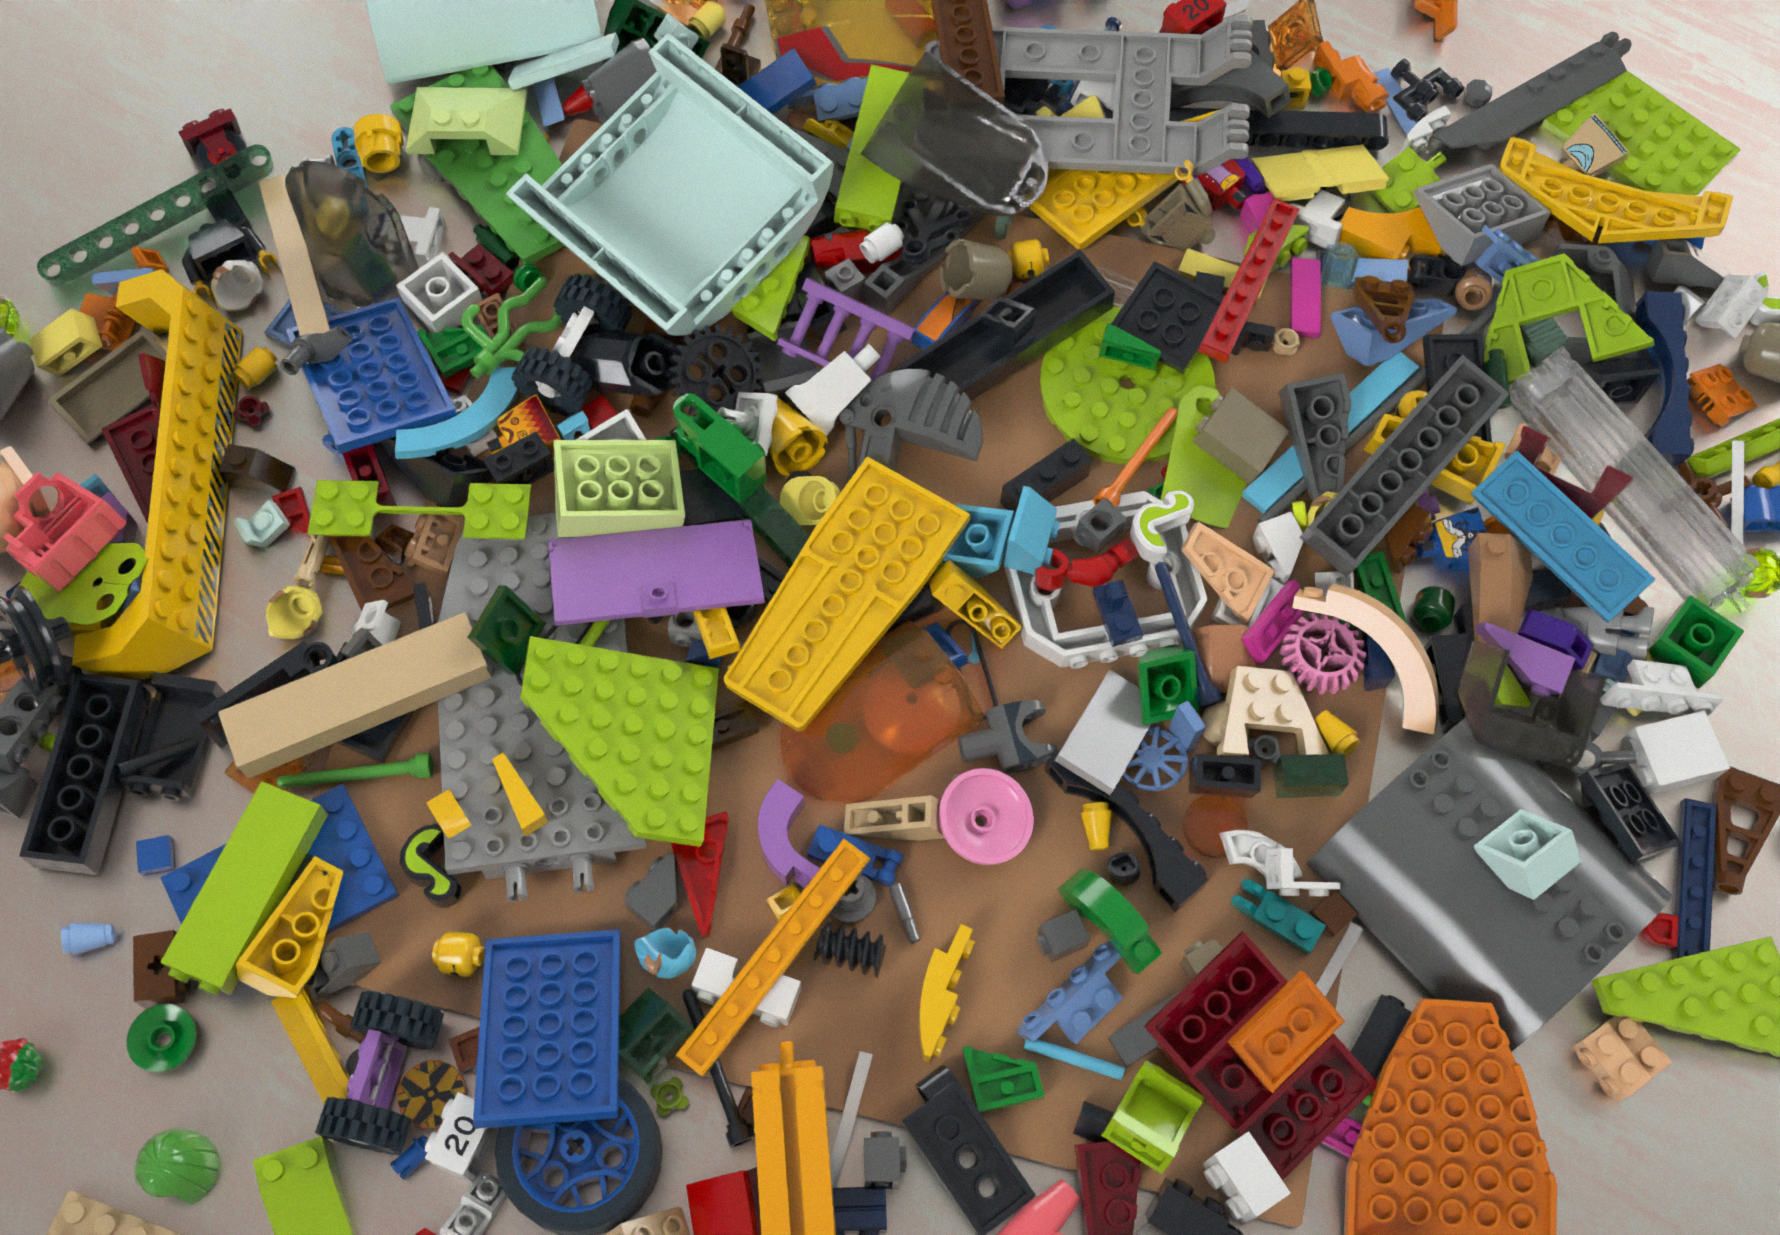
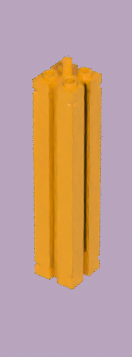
[751,1041,836,1235]

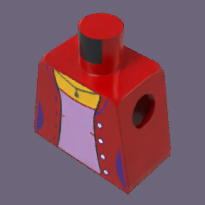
[1180,159,1248,211]

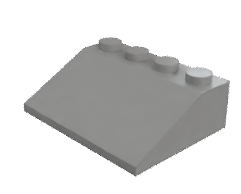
[1414,164,1551,266]

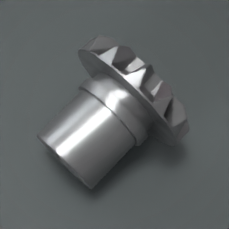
[830,874,876,924]

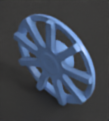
[1122,726,1188,791]

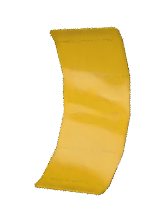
[426,789,472,839]

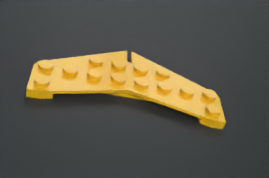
[1499,137,1734,243]

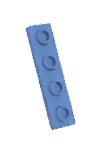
[788,77,868,123]
[1475,225,1540,283]
[1016,941,1123,1044]

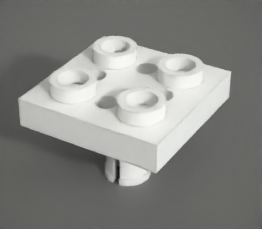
[717,392,777,456]

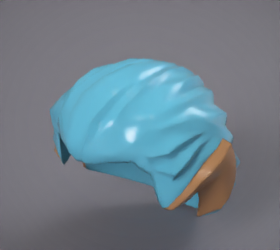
[634,927,697,979]

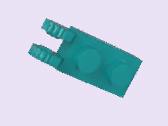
[1230,878,1326,955]

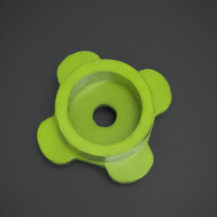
[650,1077,689,1117]

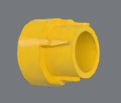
[353,114,404,173]

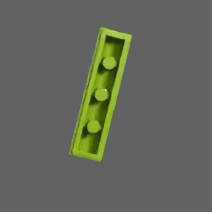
[1686,418,1780,478]

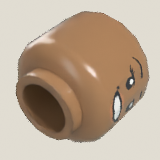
[1455,268,1494,310]

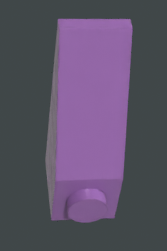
[1475,622,1575,698]

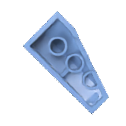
[1331,298,1457,366]

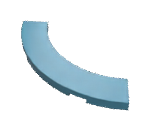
[395,367,520,459]

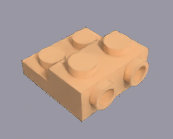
[1573,1016,1672,1102]

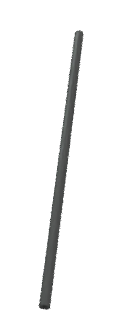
[1257,300,1497,523]

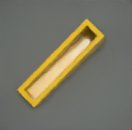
[492,753,548,837]

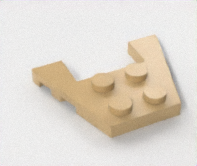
[1217,666,1332,766]

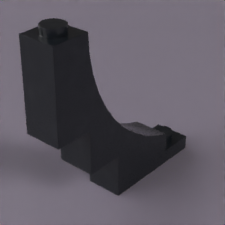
[1424,569,1571,734]

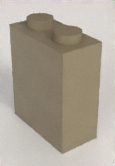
[1192,388,1290,484]

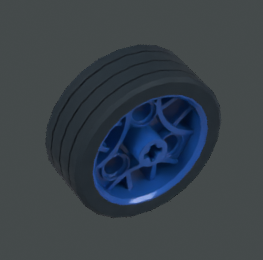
[495,1076,663,1235]

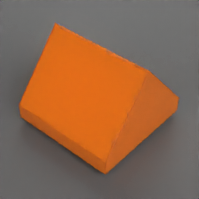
[131,247,170,273]

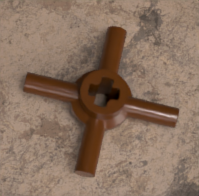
[1657,461,1750,534]

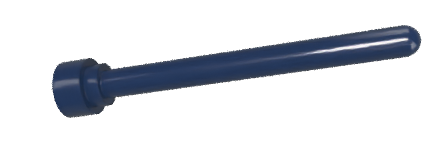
[1155,562,1223,708]

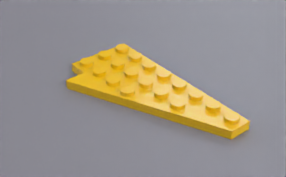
[1024,109,1221,251]

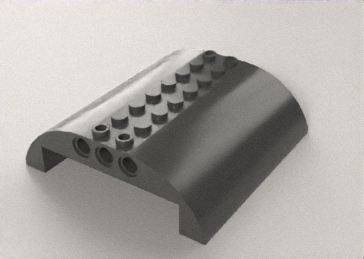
[1307,708,1672,1052]

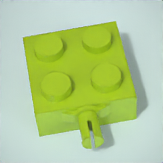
[1370,147,1446,213]

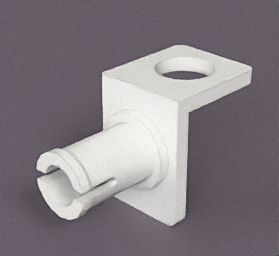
[351,600,401,645]

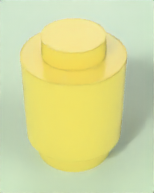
[687,1,726,39]

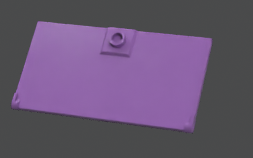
[547,519,765,626]

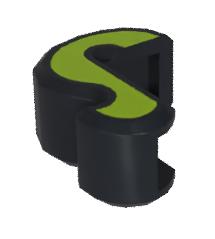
[400,824,461,908]

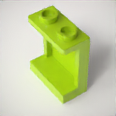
[1102,1061,1205,1174]

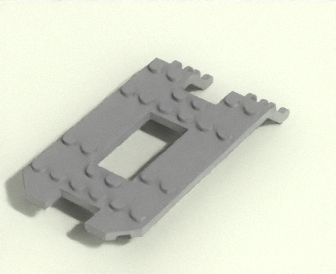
[915,15,1253,175]

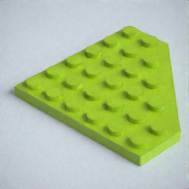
[520,636,719,847]

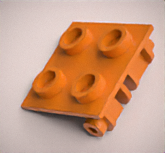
[79,293,136,351]
[1687,363,1758,427]

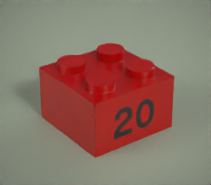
[1159,0,1227,35]

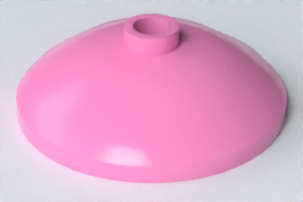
[938,768,1034,865]

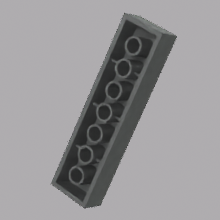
[1299,355,1510,577]

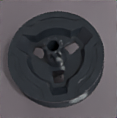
[0,586,72,696]

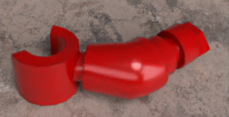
[1035,538,1139,591]

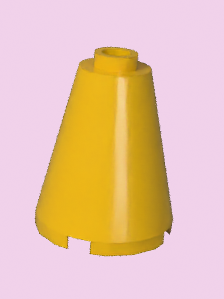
[768,397,828,476]

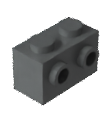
[863,1131,907,1190]

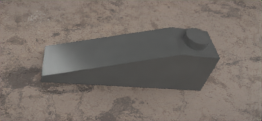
[1278,373,1351,501]

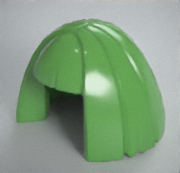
[134,1128,219,1205]

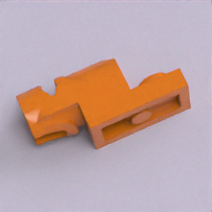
[1313,41,1389,113]

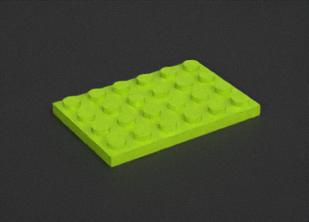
[1541,70,1741,196]

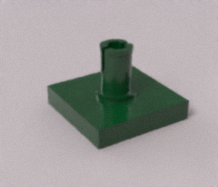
[467,585,546,675]

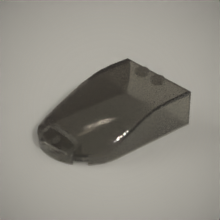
[860,51,1048,216]

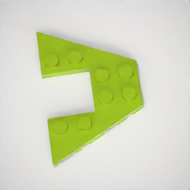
[731,235,811,341]
[1484,253,1655,385]

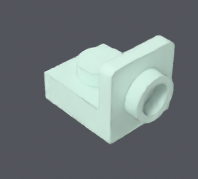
[654,13,699,50]
[233,500,291,549]

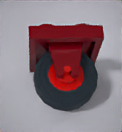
[178,108,249,181]

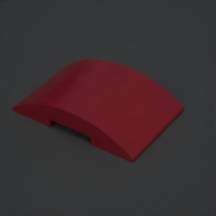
[1143,931,1377,1181]

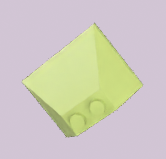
[406,87,528,155]

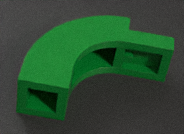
[1057,869,1162,974]

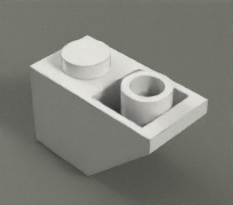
[1252,512,1303,585]

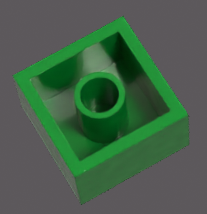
[1648,595,1744,689]

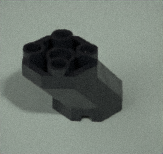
[573,330,677,397]

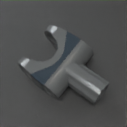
[958,700,1058,774]

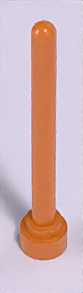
[1093,407,1178,508]

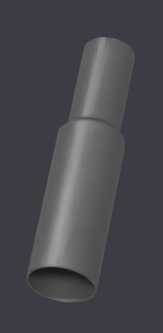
[889,883,921,943]

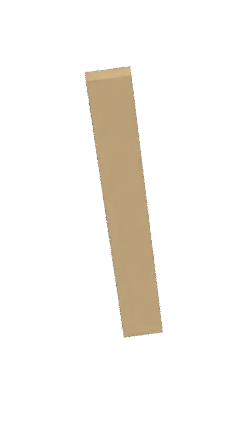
[258,173,331,336]

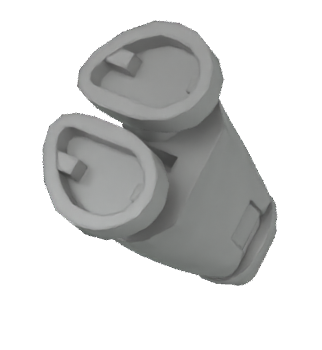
[1541,607,1654,661]

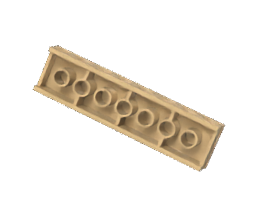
[218,612,491,779]

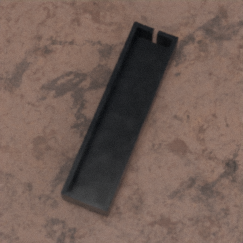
[888,249,1115,400]

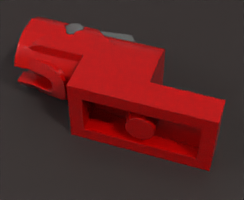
[810,227,902,274]

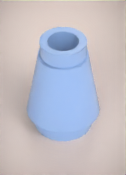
[61,922,115,955]

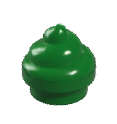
[513,264,542,292]

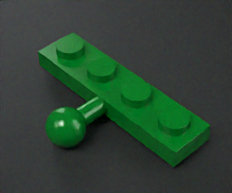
[1331,551,1408,670]

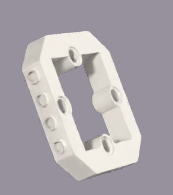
[1002,491,1207,669]

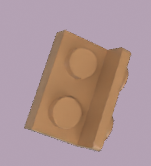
[404,505,465,576]

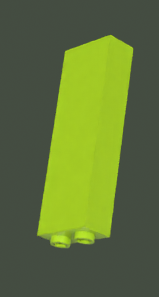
[834,64,926,232]
[160,781,328,996]

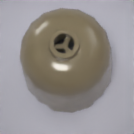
[939,239,1012,301]
[1739,322,1780,383]

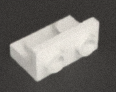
[1695,274,1768,338]

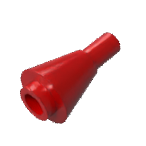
[561,85,593,118]

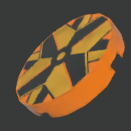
[397,1060,467,1130]

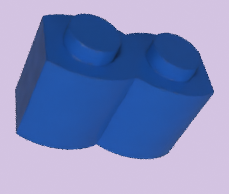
[1730,485,1780,533]

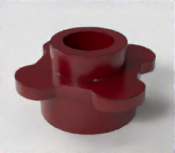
[233,395,270,427]

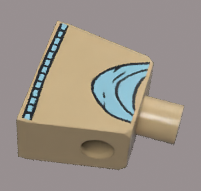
[1561,113,1629,177]

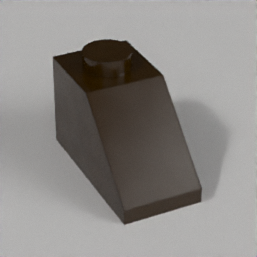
[219,444,296,494]

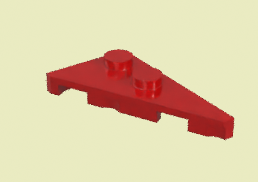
[671,811,729,939]

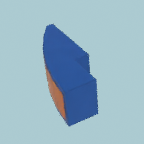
[911,292,981,350]

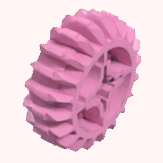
[1280,613,1366,695]

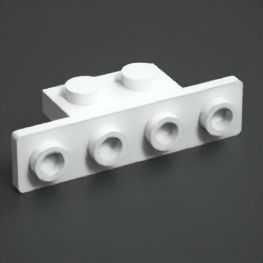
[1600,659,1723,716]

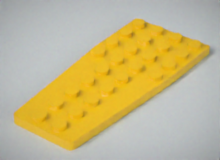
[724,457,970,732]

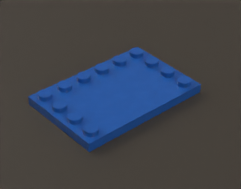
[286,297,456,454]
[160,784,400,992]
[473,930,621,1129]

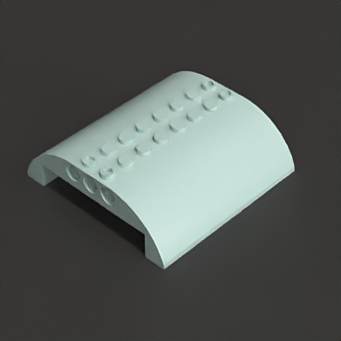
[366,0,602,85]
[506,33,834,336]

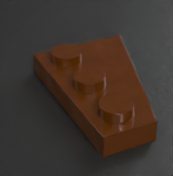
[328,536,415,611]

